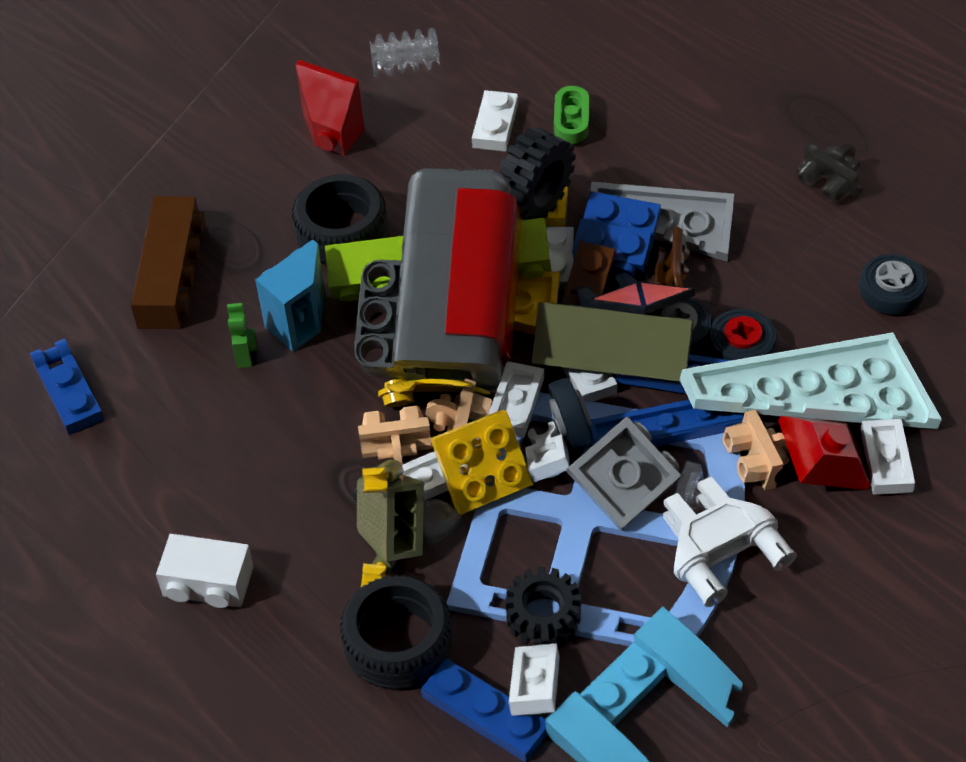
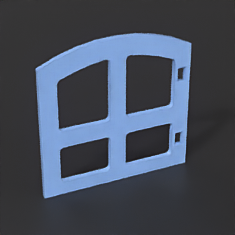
[447,392,745,646]

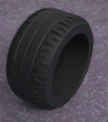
[292,174,388,264]
[340,575,453,690]

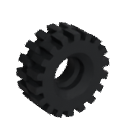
[499,127,576,220]

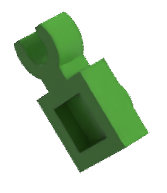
[227,303,258,368]

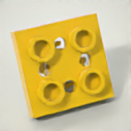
[430,409,533,514]

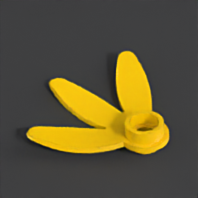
[378,379,490,408]

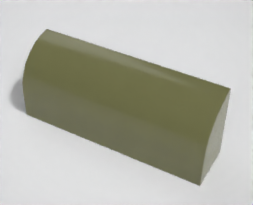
[532,302,694,382]

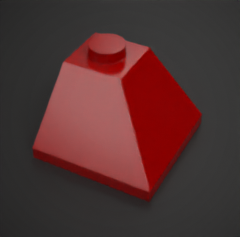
[295,60,365,156]
[778,415,871,490]

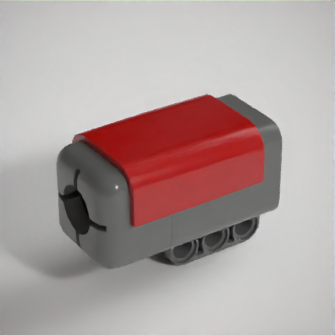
[354,168,521,391]

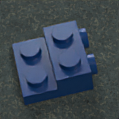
[572,191,662,277]

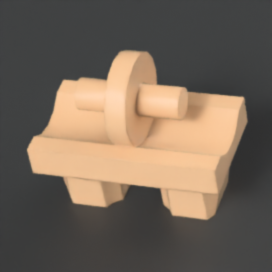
[425,378,492,446]
[358,406,432,465]
[722,410,790,491]

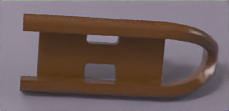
[654,227,690,301]

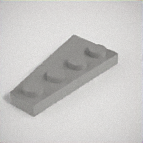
[590,182,734,262]

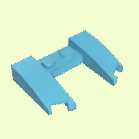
[545,607,743,762]

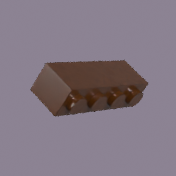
[131,196,205,329]

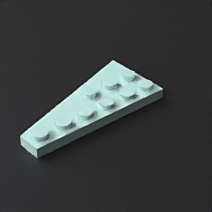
[680,332,942,429]

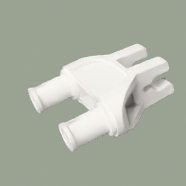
[663,476,797,607]

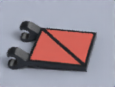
[569,271,695,315]

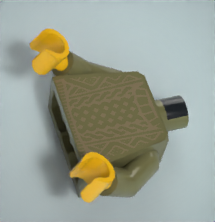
[353,460,424,588]

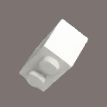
[156,534,254,608]

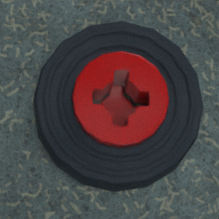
[708,309,777,360]

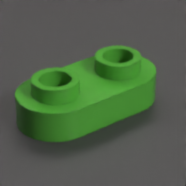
[554,86,589,144]

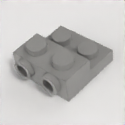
[566,416,681,531]

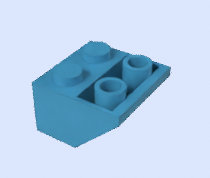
[255,240,325,352]

